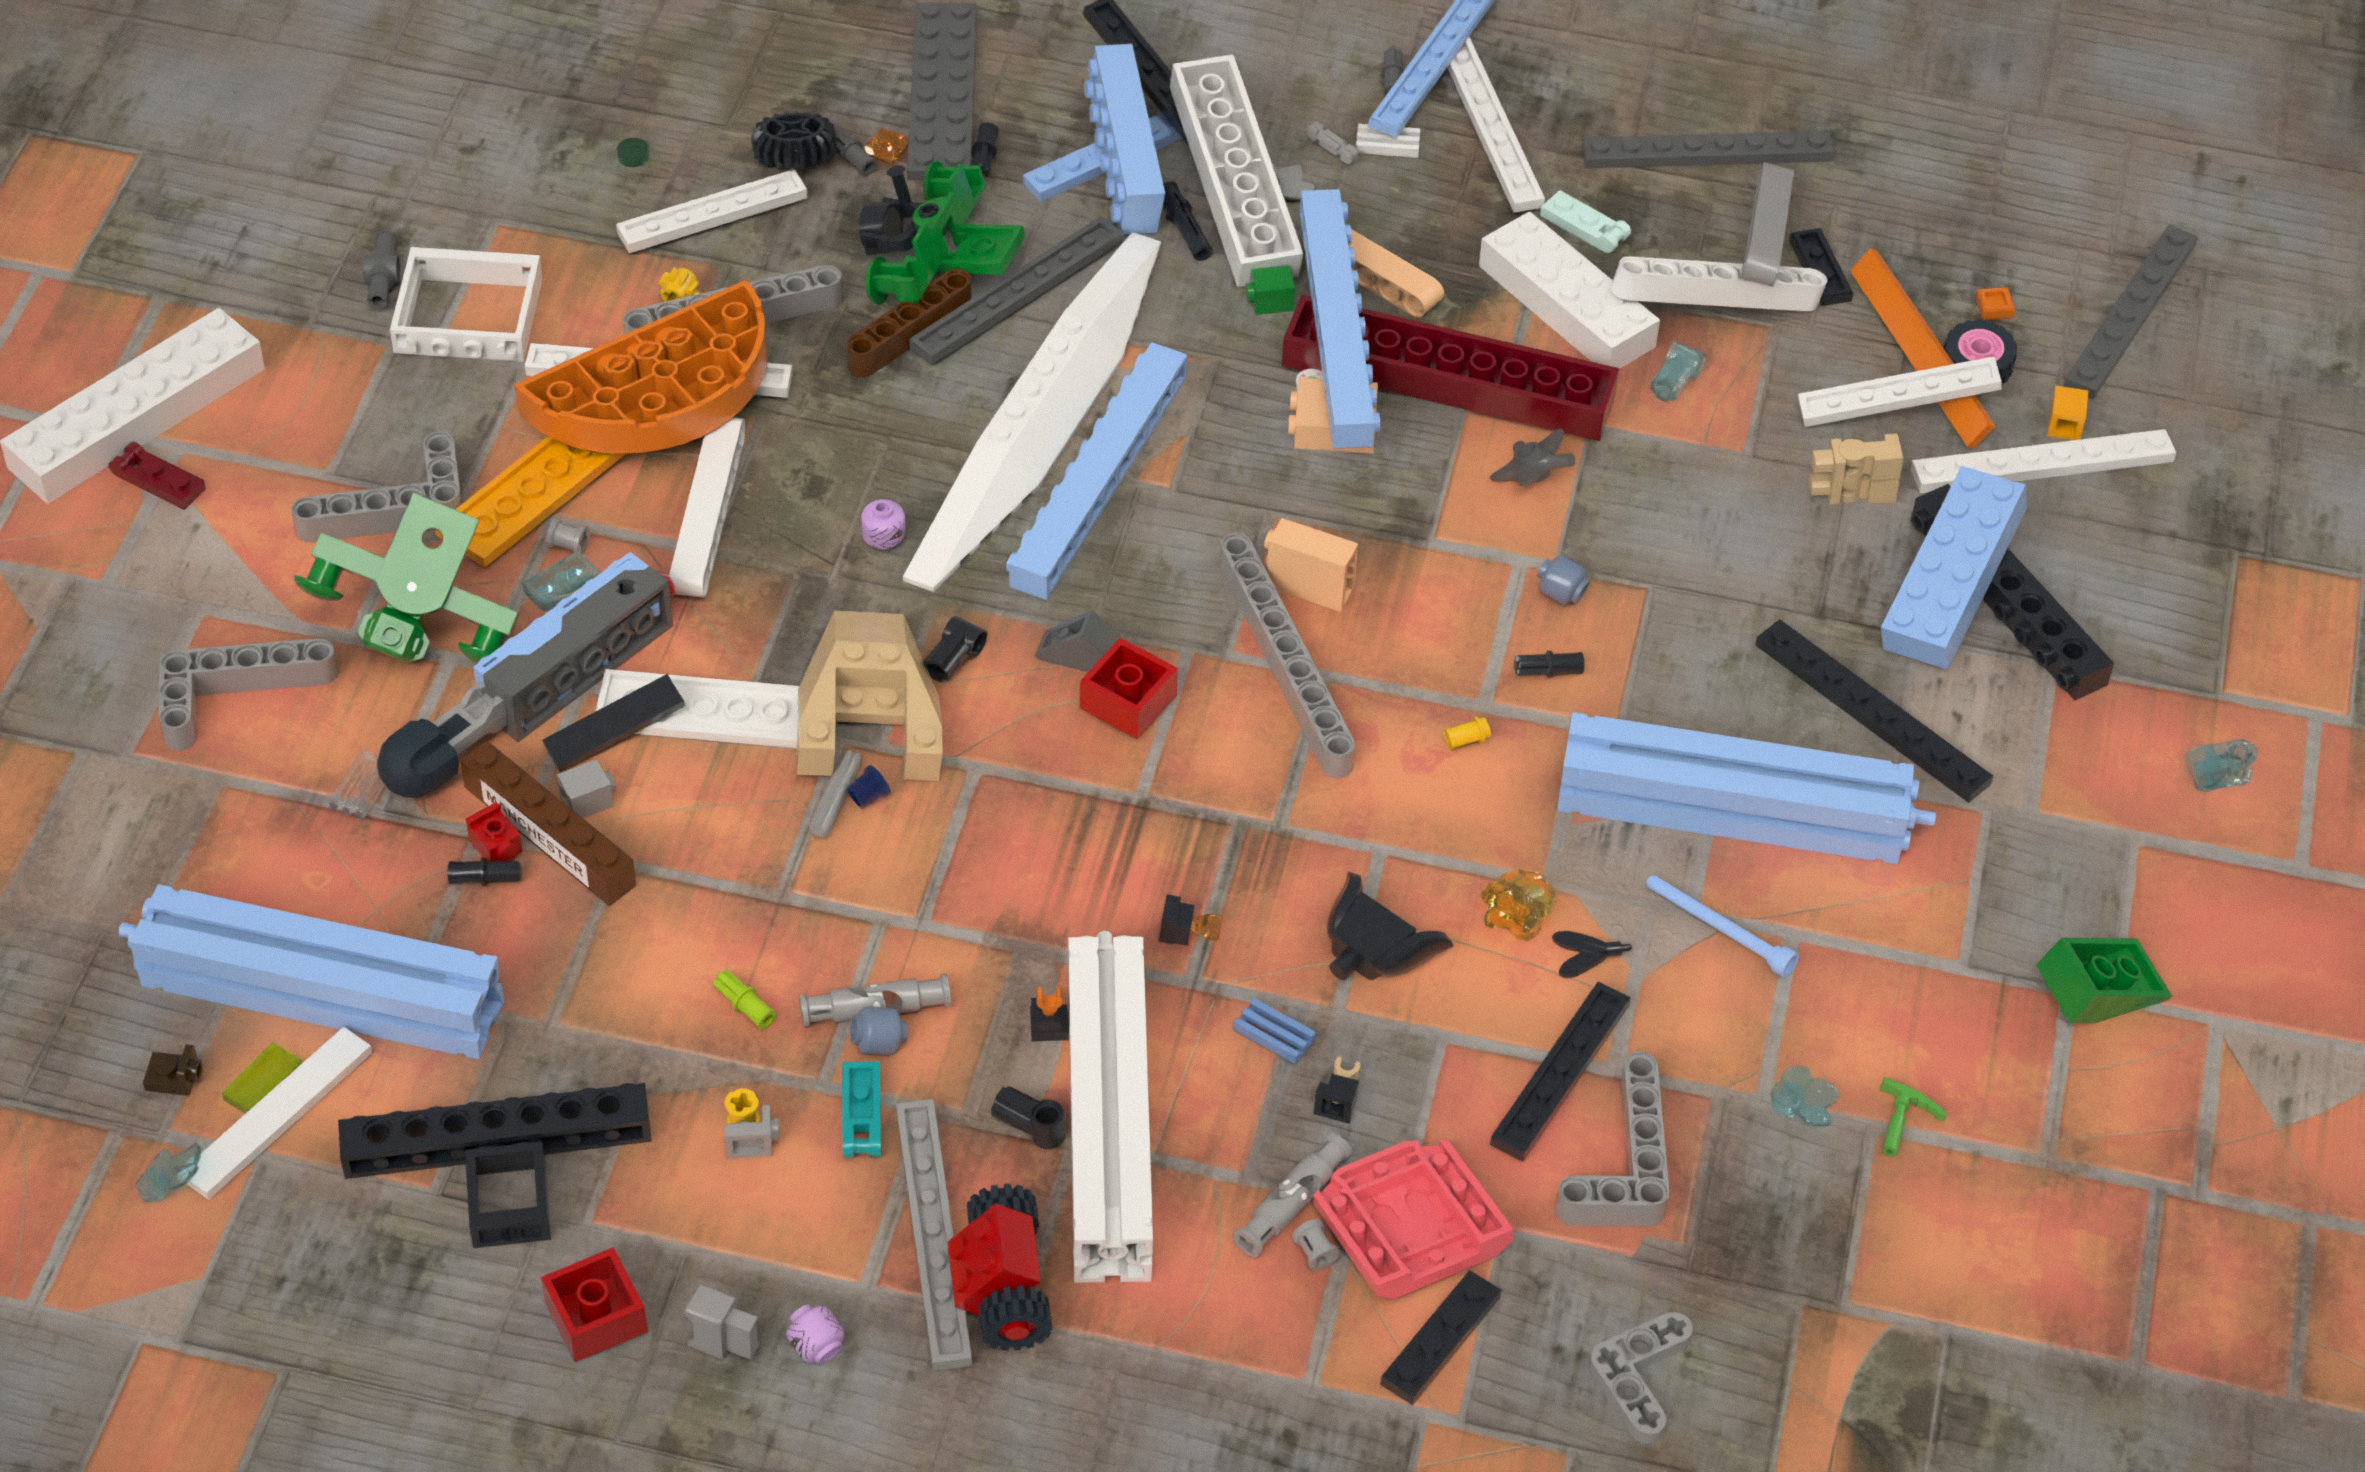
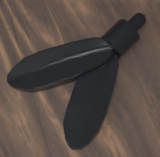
[1552,931,1632,978]

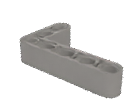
[291,431,462,542]
[159,638,339,751]
[1555,1051,1669,1226]

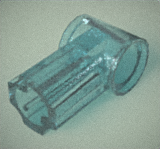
[1650,340,1707,402]

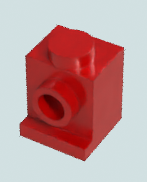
[465,802,523,861]

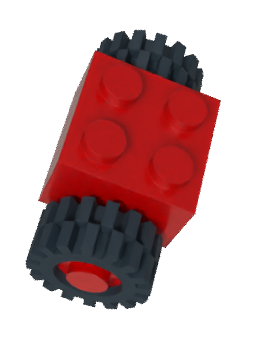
[948,1184,1052,1351]

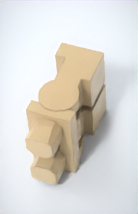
[1808,434,1903,505]

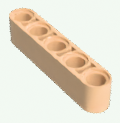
[1301,229,1444,318]

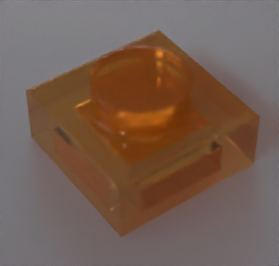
[865,127,909,166]

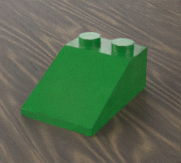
[2036,938,2172,1023]

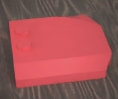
[1313,1140,1514,1299]

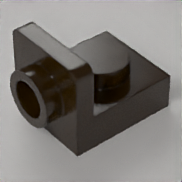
[143,1044,202,1096]

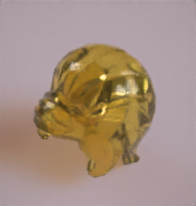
[1481,869,1556,941]

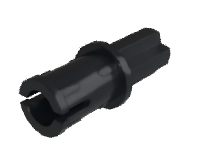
[972,122,999,174]
[1514,650,1585,678]
[447,857,522,886]

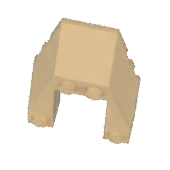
[797,610,943,781]

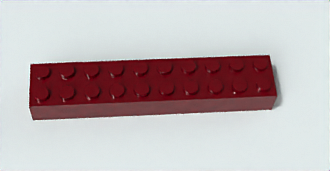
[1282,294,1619,441]

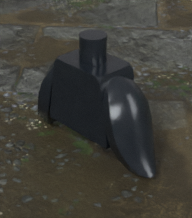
[1327,871,1454,980]

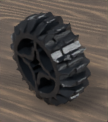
[751,111,837,171]

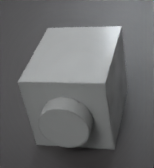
[557,759,616,818]

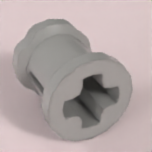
[546,518,590,556]
[1292,1219,1340,1271]

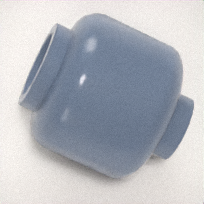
[1537,555,1590,605]
[850,1006,907,1056]

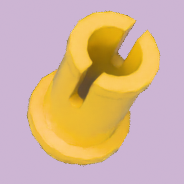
[1443,716,1491,750]

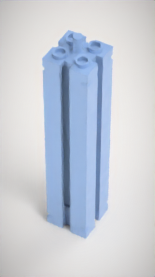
[1557,712,1936,864]
[119,884,505,1060]

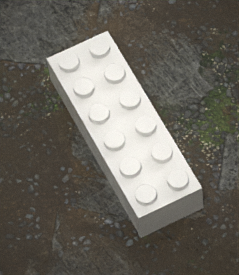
[1479,211,1660,369]

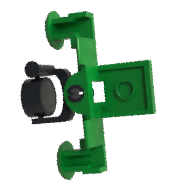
[859,161,1026,305]

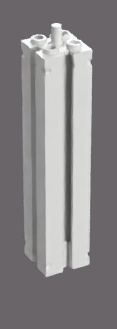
[1068,931,1153,1283]

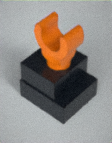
[1030,986,1069,1042]

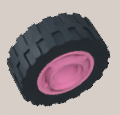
[1944,319,2017,384]

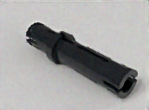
[1163,181,1213,261]

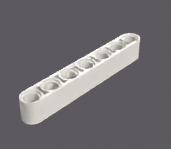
[1611,256,1827,311]
[669,418,745,598]

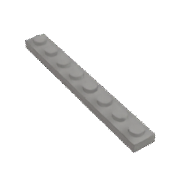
[896,1099,972,1371]

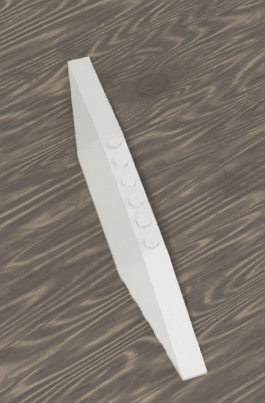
[903,232,1161,592]

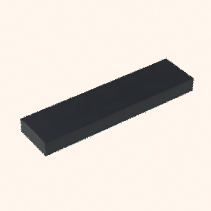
[542,674,685,772]

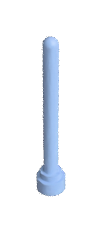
[1646,875,1799,978]

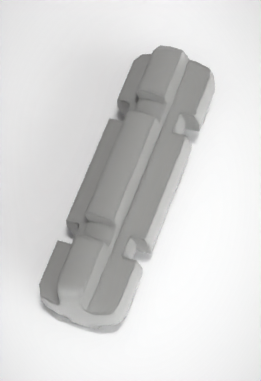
[1307,121,1359,165]

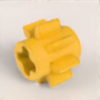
[658,267,700,302]

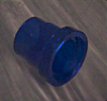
[846,765,891,809]

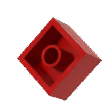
[1080,638,1178,739]
[541,1247,648,1362]

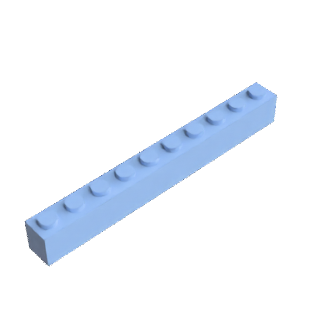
[1300,189,1380,448]
[1006,342,1187,600]

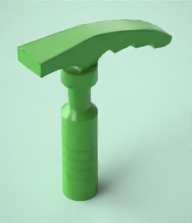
[1880,1077,1947,1157]

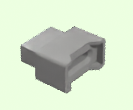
[685,1284,760,1360]

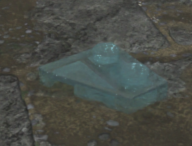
[522,550,601,612]

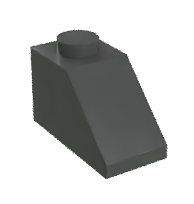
[1035,610,1120,671]

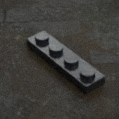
[1380,1270,1502,1405]

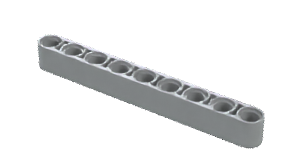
[1220,533,1355,778]

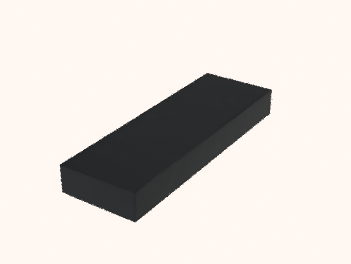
[1789,228,1853,306]

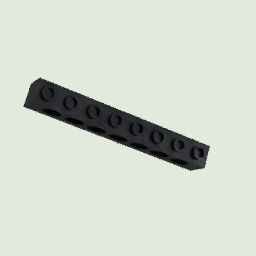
[1911,484,2114,701]
[338,1083,652,1179]

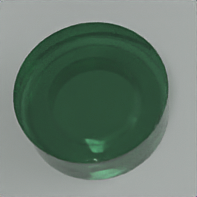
[617,137,649,167]

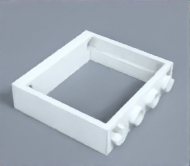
[390,247,543,362]

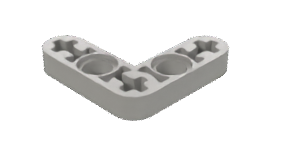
[1589,1312,1693,1444]

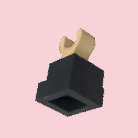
[1314,1057,1360,1124]

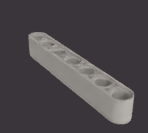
[1741,162,1794,287]
[623,265,843,334]

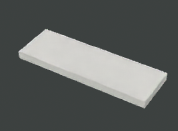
[595,669,799,748]

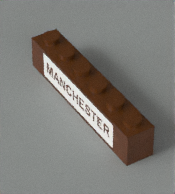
[460,741,636,906]

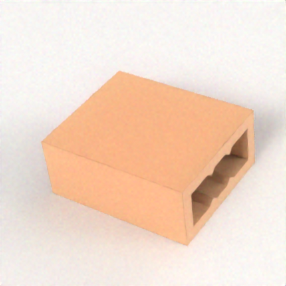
[1288,378,1378,454]
[1263,518,1358,613]

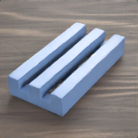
[1233,998,1316,1065]

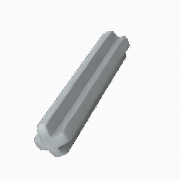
[809,750,861,839]

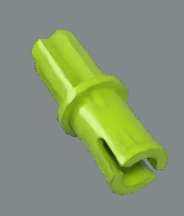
[713,970,777,1030]

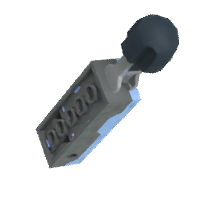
[377,552,675,798]

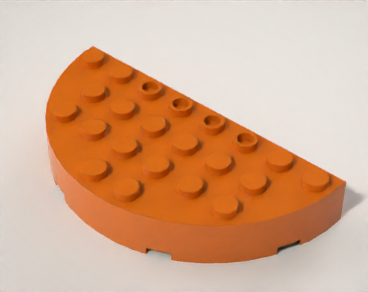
[514,279,768,454]

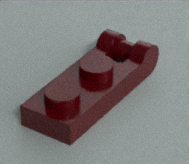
[108,441,206,510]

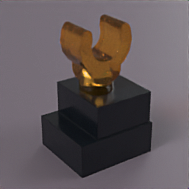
[1159,894,1222,946]

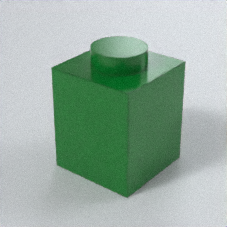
[1245,265,1295,315]

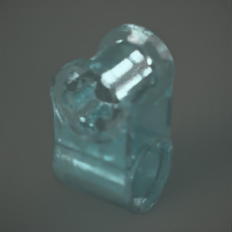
[2184,739,2258,792]

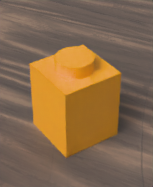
[2047,385,2088,440]

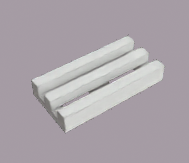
[1356,124,1420,158]

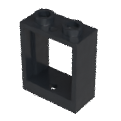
[465,1142,551,1248]

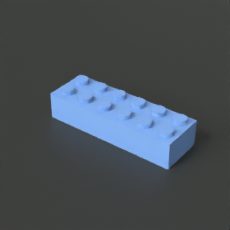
[1084,44,1165,235]
[1881,466,2027,670]

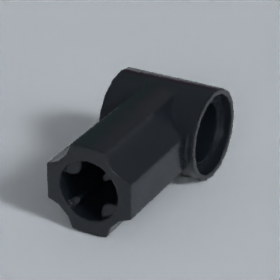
[923,616,988,682]
[991,1086,1066,1149]

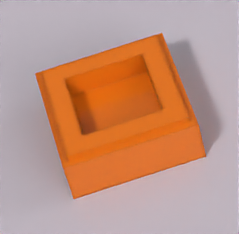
[1975,287,2015,320]

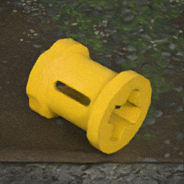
[724,1088,761,1124]

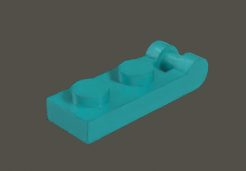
[842,1061,881,1158]

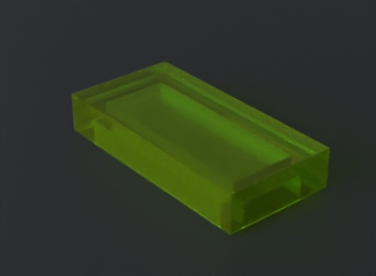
[222,1042,302,1114]

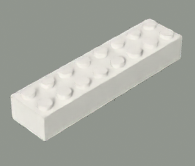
[1170,54,1303,287]
[0,308,265,504]

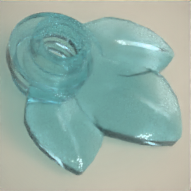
[1771,1065,1840,1126]
[136,1142,201,1202]

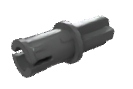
[1381,46,1405,97]
[834,127,878,176]

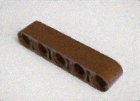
[847,269,972,377]

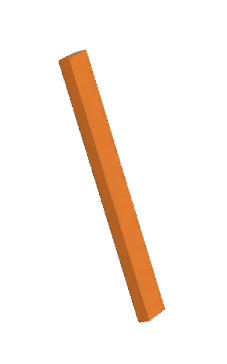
[1850,248,1996,449]

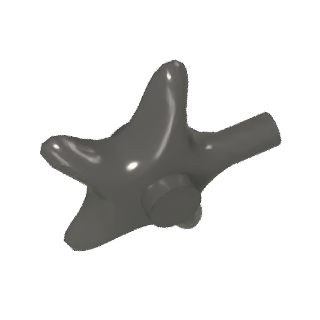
[1490,429,1575,487]

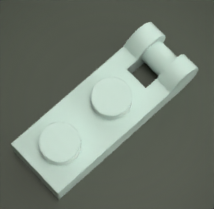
[1540,190,1631,253]

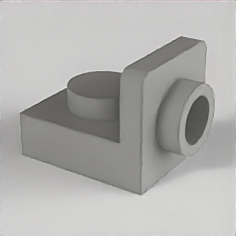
[724,1105,779,1159]

